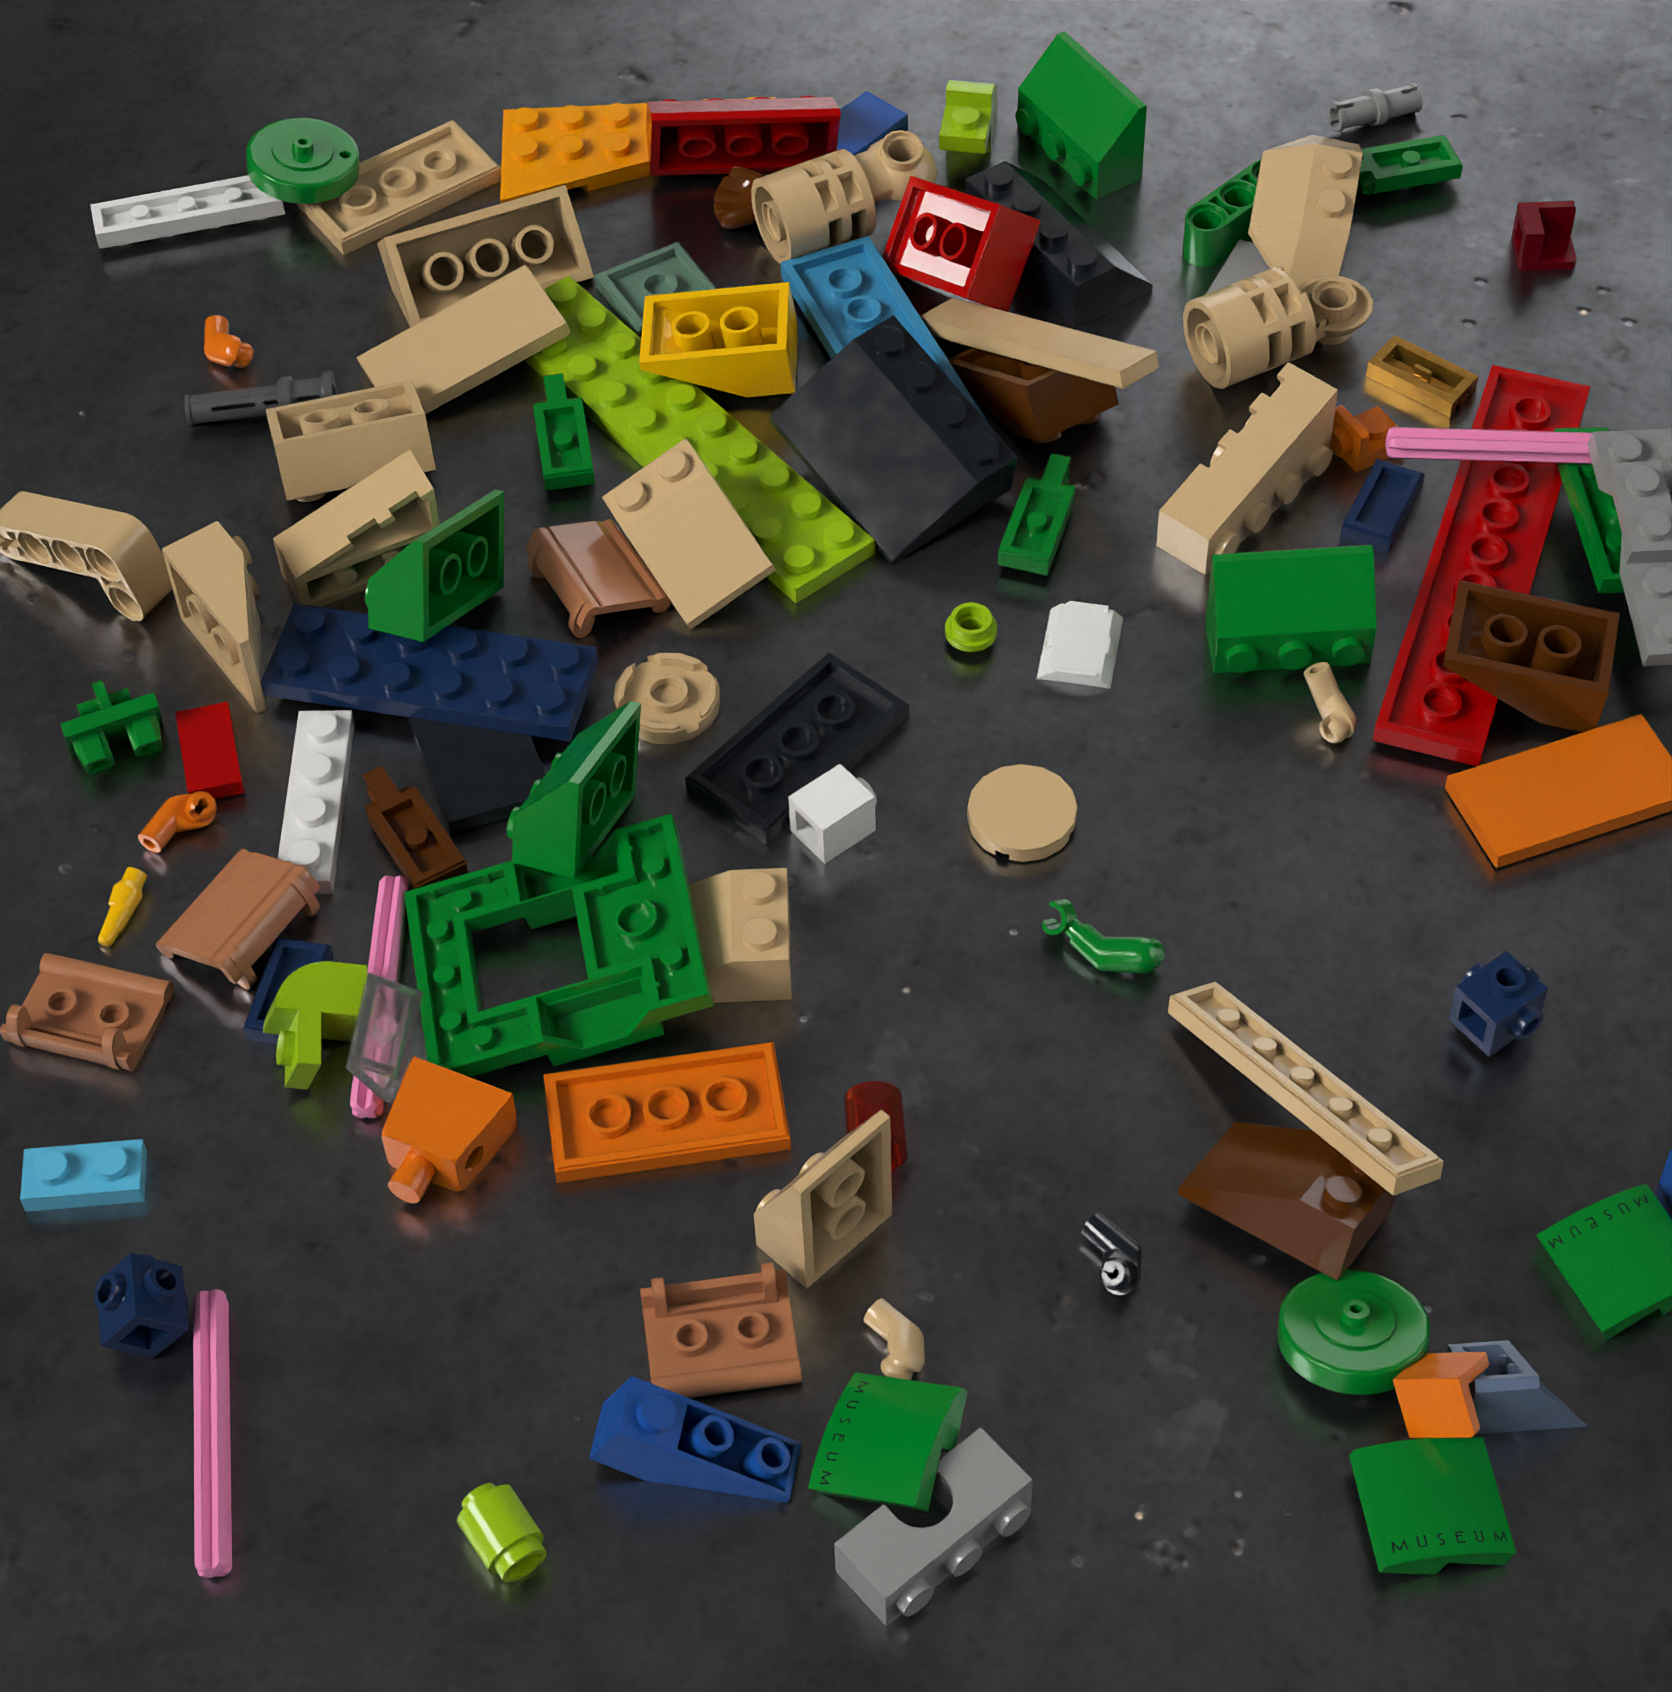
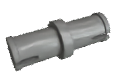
[1327,83,1423,132]

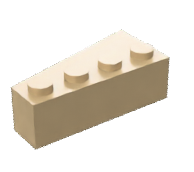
[1156,362,1338,575]

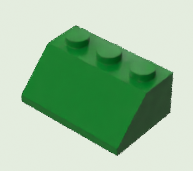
[1015,31,1147,200]
[365,489,504,642]
[1205,545,1377,673]
[507,701,641,879]

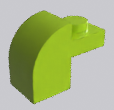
[939,80,997,154]
[263,961,367,1090]

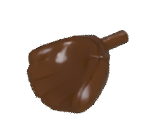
[713,166,766,229]

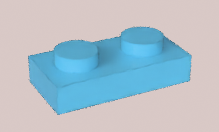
[20,1139,147,1212]

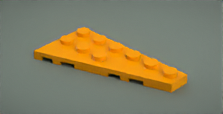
[500,97,776,203]

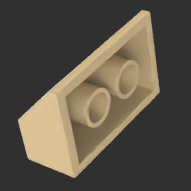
[265,380,436,502]

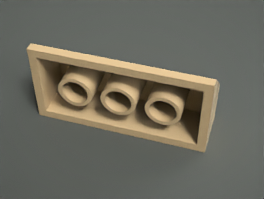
[377,185,594,328]

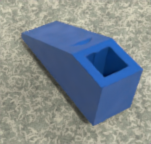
[589,1376,801,1503]

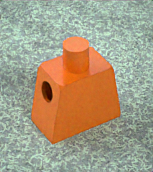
[382,1056,519,1203]

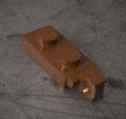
[363,766,468,889]

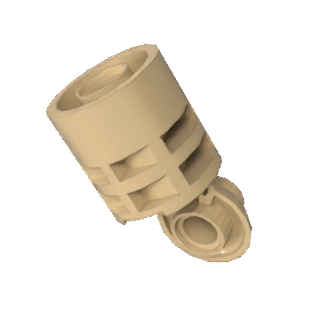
[751,130,937,263]
[1183,266,1373,389]

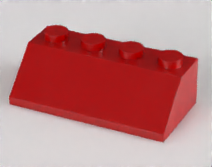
[646,95,841,176]

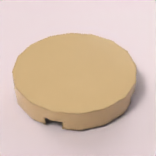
[614,653,720,745]
[967,764,1078,862]

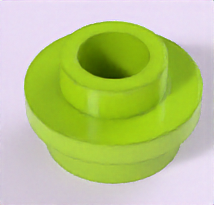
[945,602,997,652]

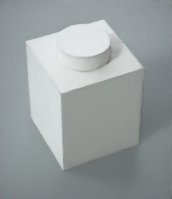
[788,764,877,864]

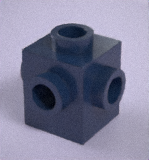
[1448,951,1548,1057]
[94,1252,188,1359]

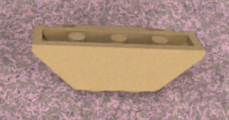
[1248,135,1363,288]

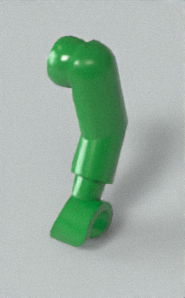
[1042,899,1165,974]

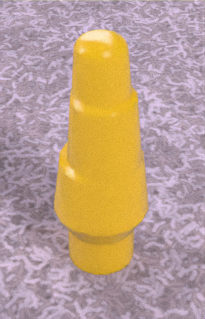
[98,867,147,947]

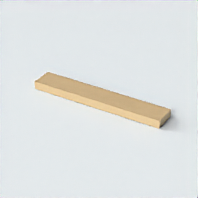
[920,298,1159,389]
[1168,981,1444,1196]

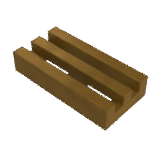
[1366,335,1479,418]

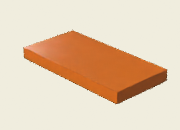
[1445,714,1672,868]
[543,1042,791,1183]

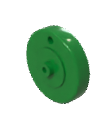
[246,118,359,204]
[1277,1270,1430,1395]

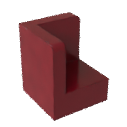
[1511,200,1577,271]

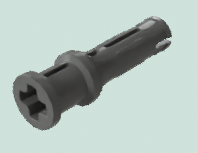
[184,371,337,426]

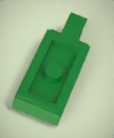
[1356,135,1463,195]
[533,373,595,491]
[998,453,1076,576]

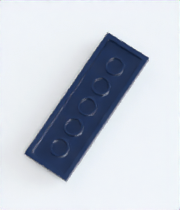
[261,603,599,742]

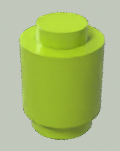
[457,1483,547,1583]

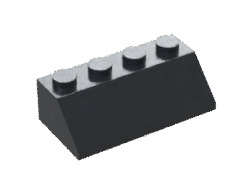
[966,161,1153,329]

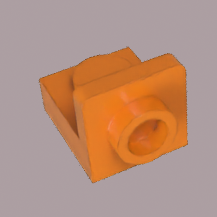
[1330,405,1399,473]

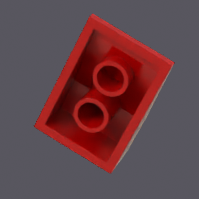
[882,176,1041,312]

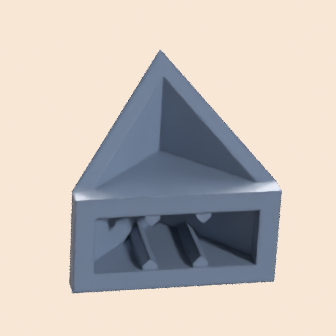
[1447,1340,1589,1435]

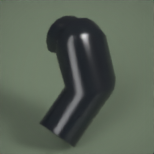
[1081,1212,1142,1295]

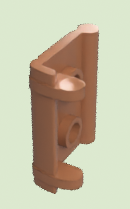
[526,519,671,638]
[156,849,320,990]
[0,952,174,1072]
[640,1262,802,1398]

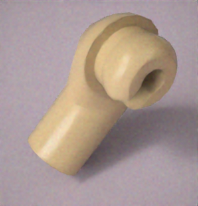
[1304,662,1357,744]
[864,1298,925,1380]

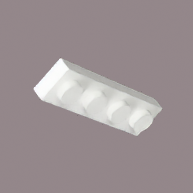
[90,175,285,249]
[278,710,355,894]

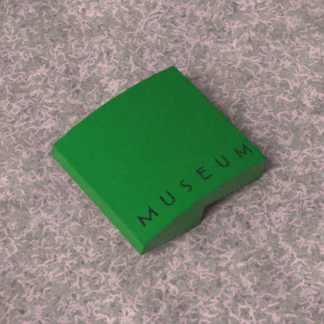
[1536,1183,1672,1340]
[808,1372,968,1512]
[1349,1437,1516,1575]

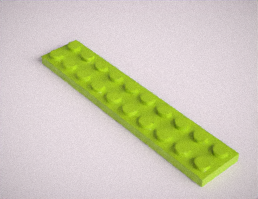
[524,276,875,604]

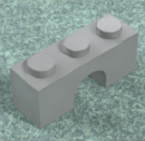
[834,1427,1033,1627]

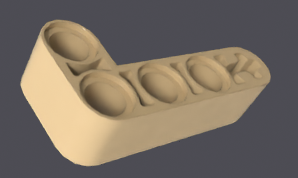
[0,491,173,621]

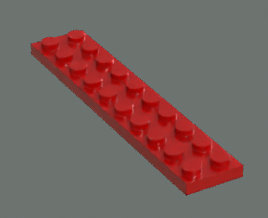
[1372,365,1591,766]

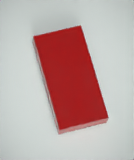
[175,701,245,799]

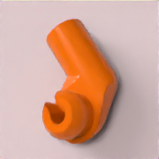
[204,315,254,369]
[138,791,217,853]

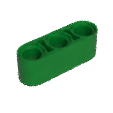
[1182,159,1261,268]

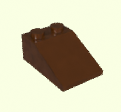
[948,347,1119,443]
[1443,580,1620,732]
[1177,1122,1396,1281]

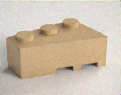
[273,449,440,607]

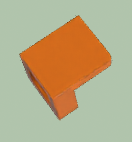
[1392,1352,1490,1438]

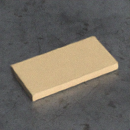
[297,120,501,255]
[356,264,571,414]

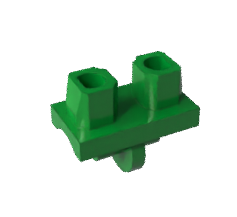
[60,680,163,775]

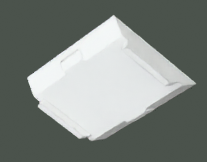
[1036,601,1124,688]

